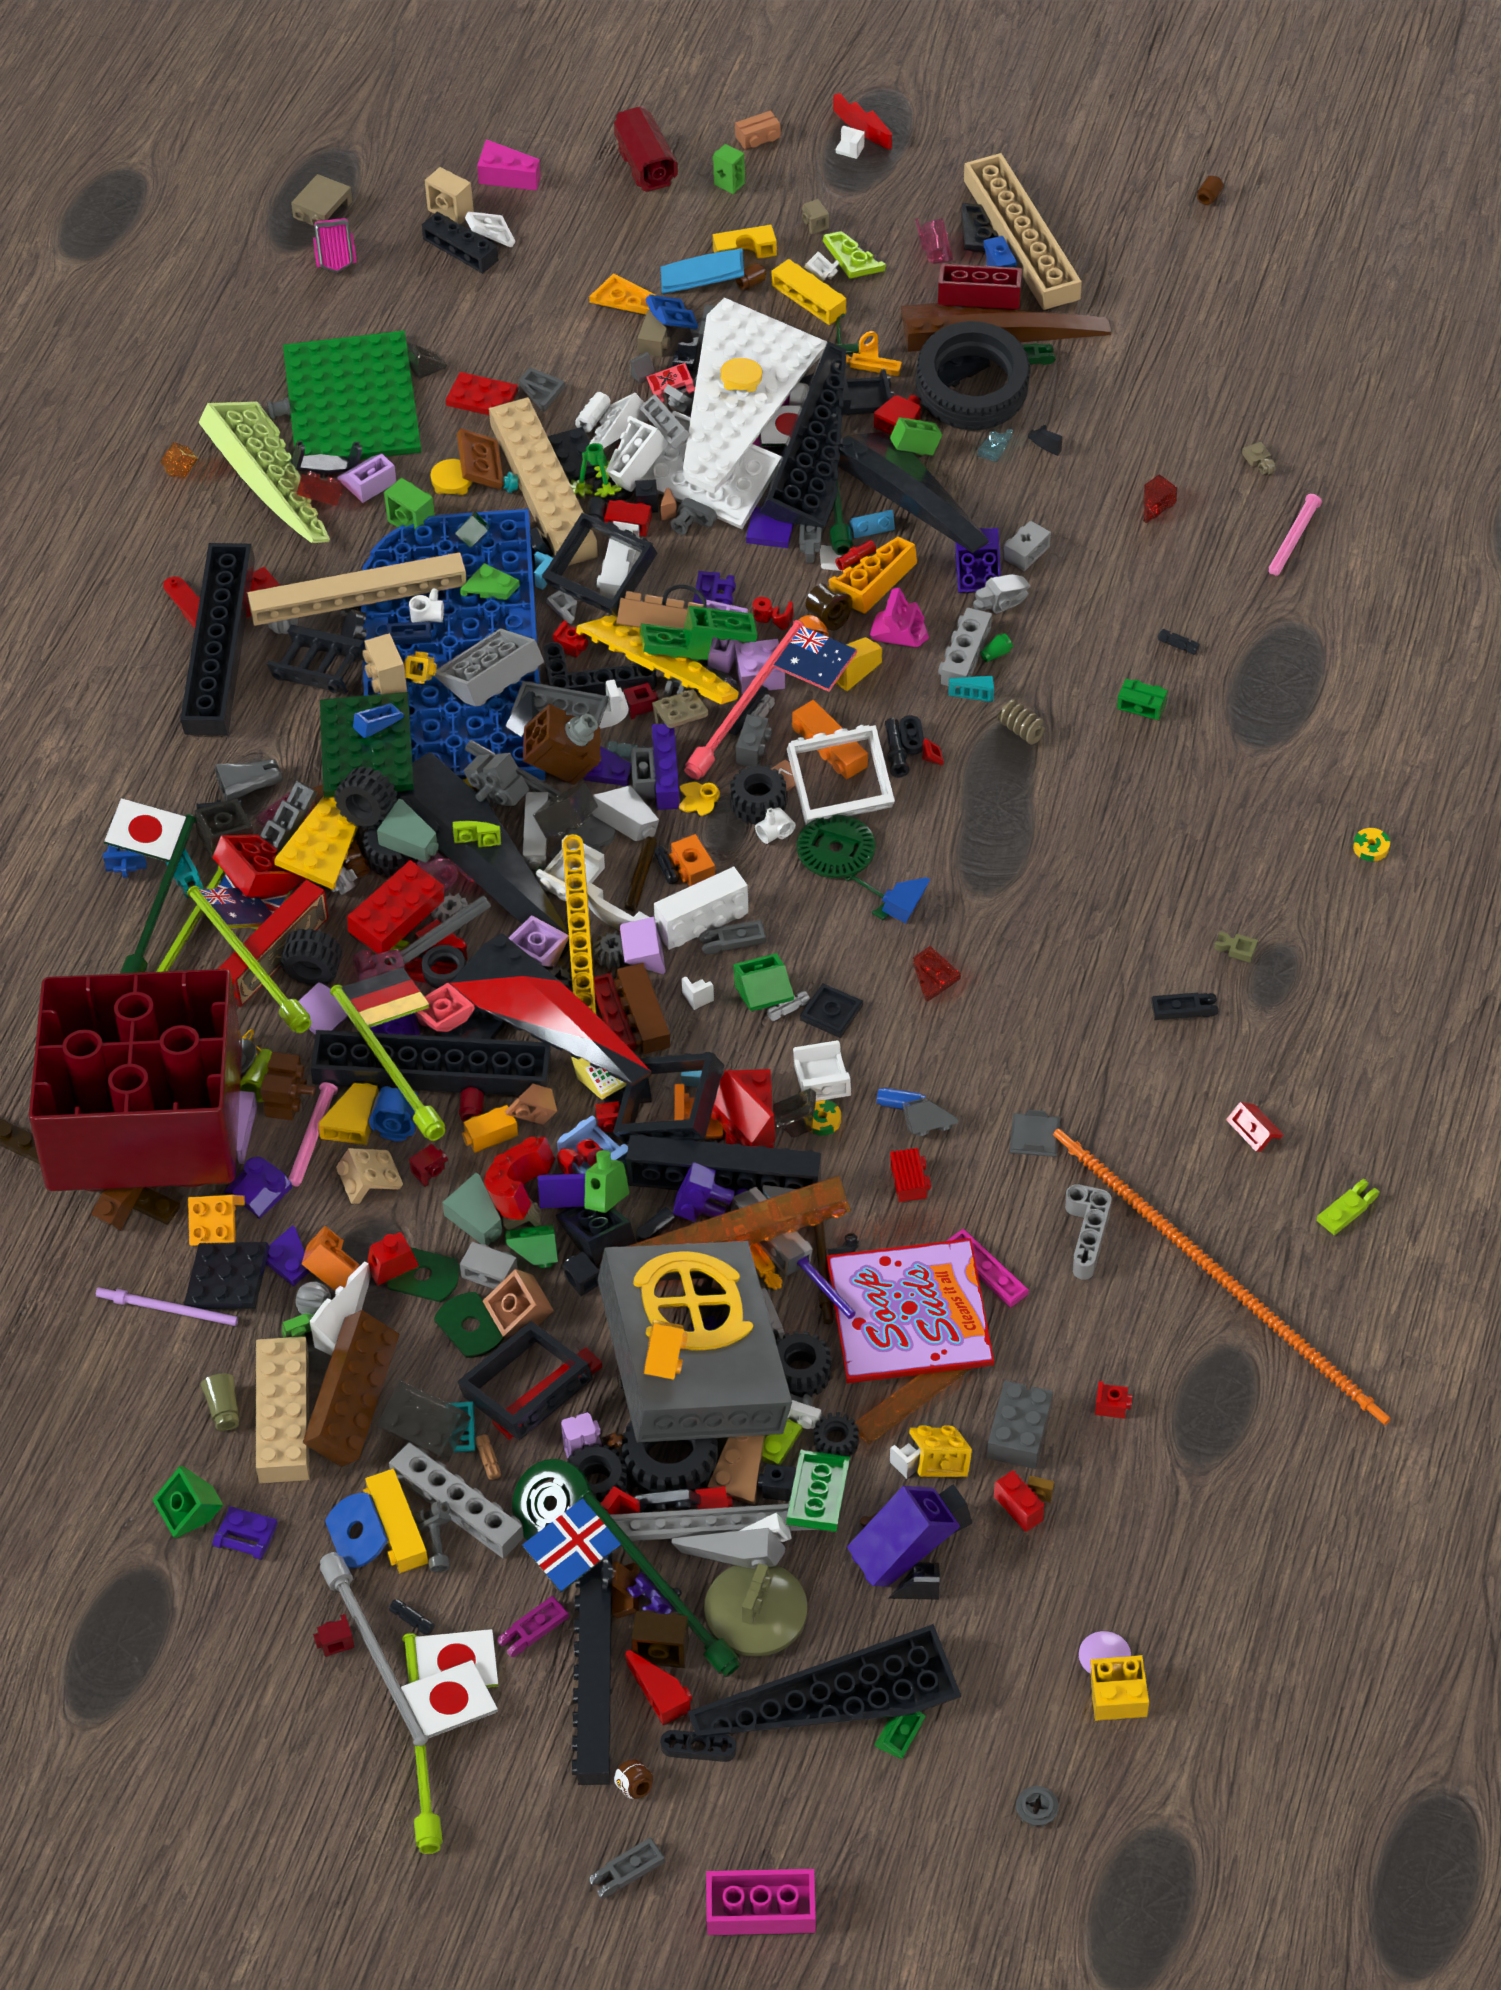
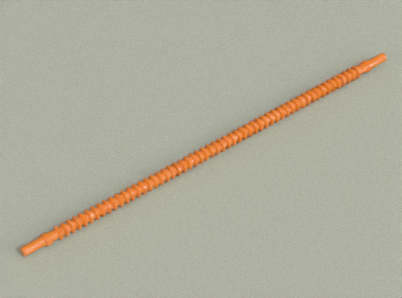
[1053,1128,1391,1425]

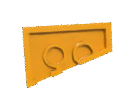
[589,273,655,315]

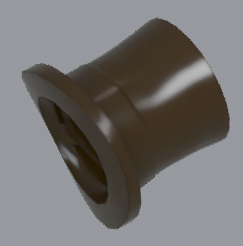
[806,584,852,631]

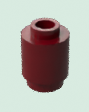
[459,1087,484,1122]

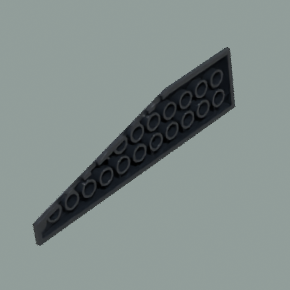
[395,752,570,958]

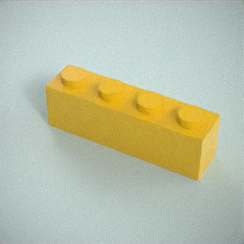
[771,259,846,325]
[363,1468,428,1573]

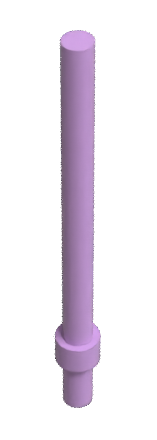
[96,1287,238,1326]

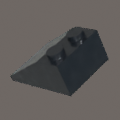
[556,1206,637,1266]

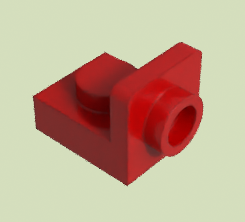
[595,1101,620,1132]

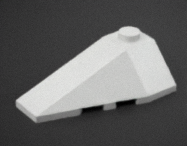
[586,393,648,452]
[310,1262,371,1356]

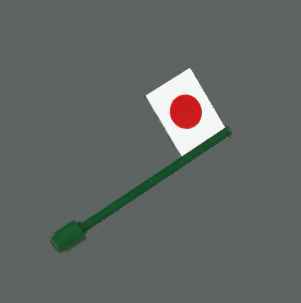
[760,406,853,556]
[104,798,197,974]

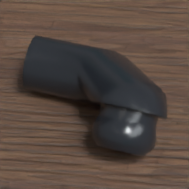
[828,1233,859,1255]

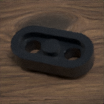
[899,715,924,755]

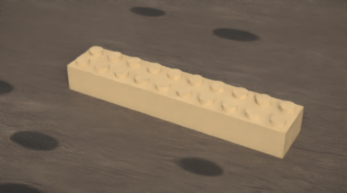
[964,153,1082,310]
[489,397,598,566]

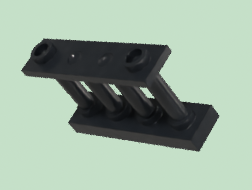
[267,624,366,694]

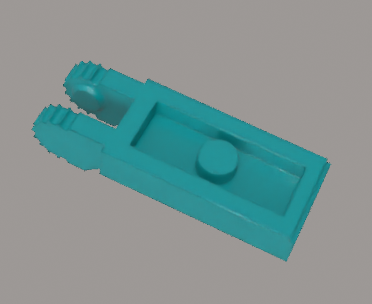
[165,849,204,898]

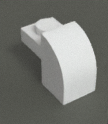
[599,680,629,729]

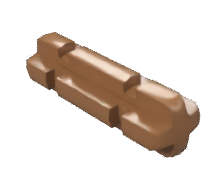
[475,1434,501,1481]

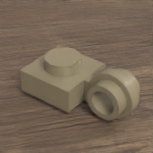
[1242,442,1276,476]

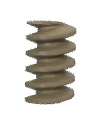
[997,699,1045,745]

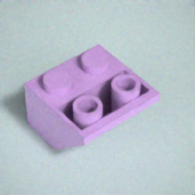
[338,454,396,503]

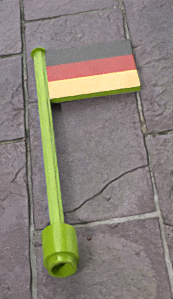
[330,967,445,1141]

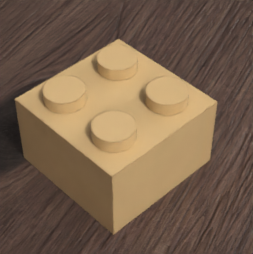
[425,167,474,224]
[363,633,407,695]

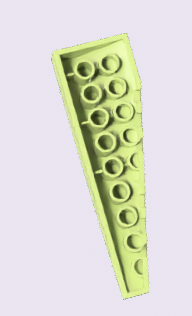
[199,402,330,543]

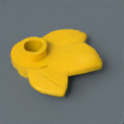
[679,782,720,816]

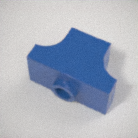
[984,236,1017,268]

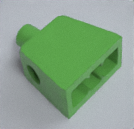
[585,1150,629,1213]

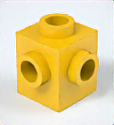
[404,651,437,684]

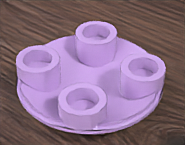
[1079,1631,1131,1674]

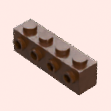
[614,963,670,1054]

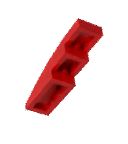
[833,93,892,150]

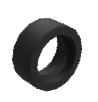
[422,945,466,989]

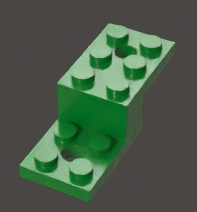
[640,606,757,660]

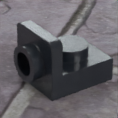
[529,527,553,563]

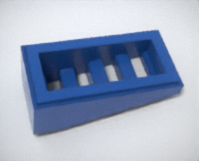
[353,703,404,738]

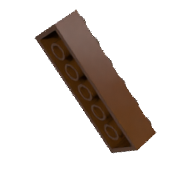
[303,1310,400,1467]

